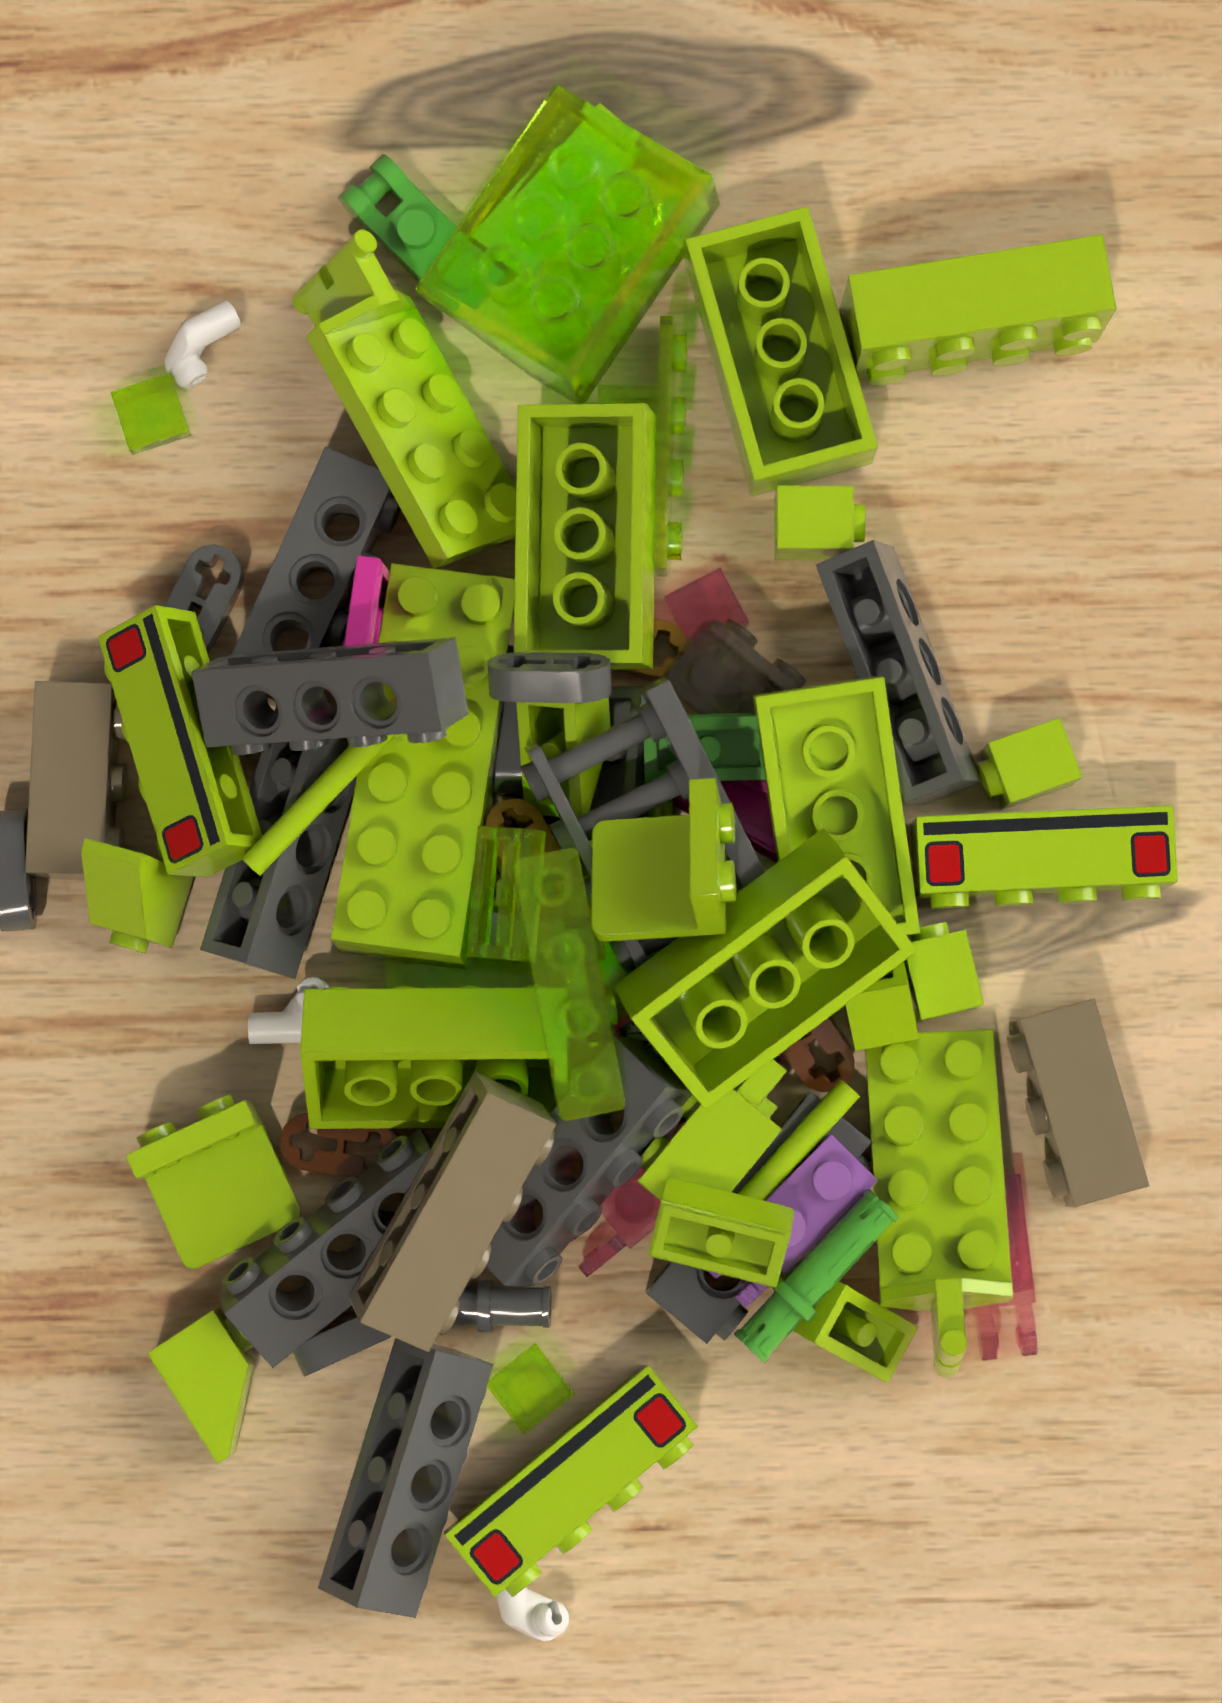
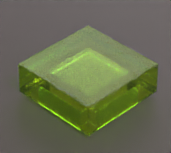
[110,373,192,455]
[487,1342,575,1435]

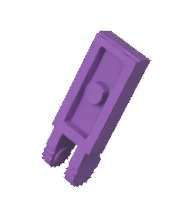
[709,1134,878,1308]

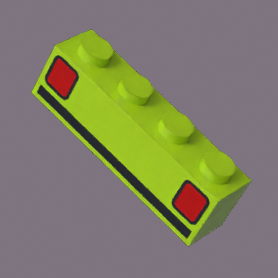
[98,605,262,877]
[910,805,1178,909]
[444,1365,698,1598]

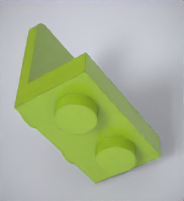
[591,778,736,941]
[125,1094,302,1269]

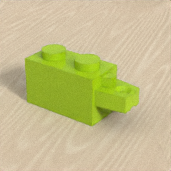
[637,1059,787,1201]

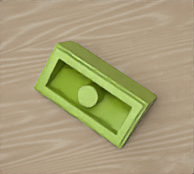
[647,1178,795,1288]

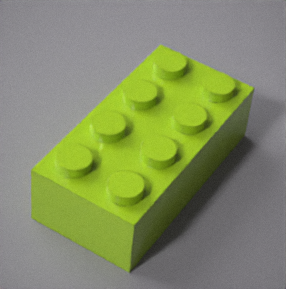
[684,206,878,497]
[840,234,1117,386]
[514,403,657,669]
[614,828,917,1110]
[300,985,568,1129]

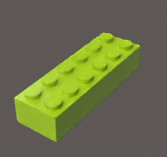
[331,563,515,969]

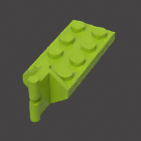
[292,230,516,569]
[865,1029,1013,1378]

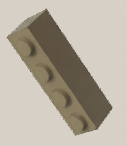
[349,1071,556,1352]

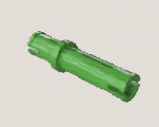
[734,1189,899,1363]

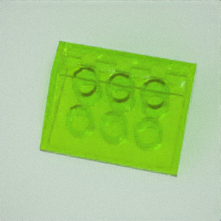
[415,84,720,404]

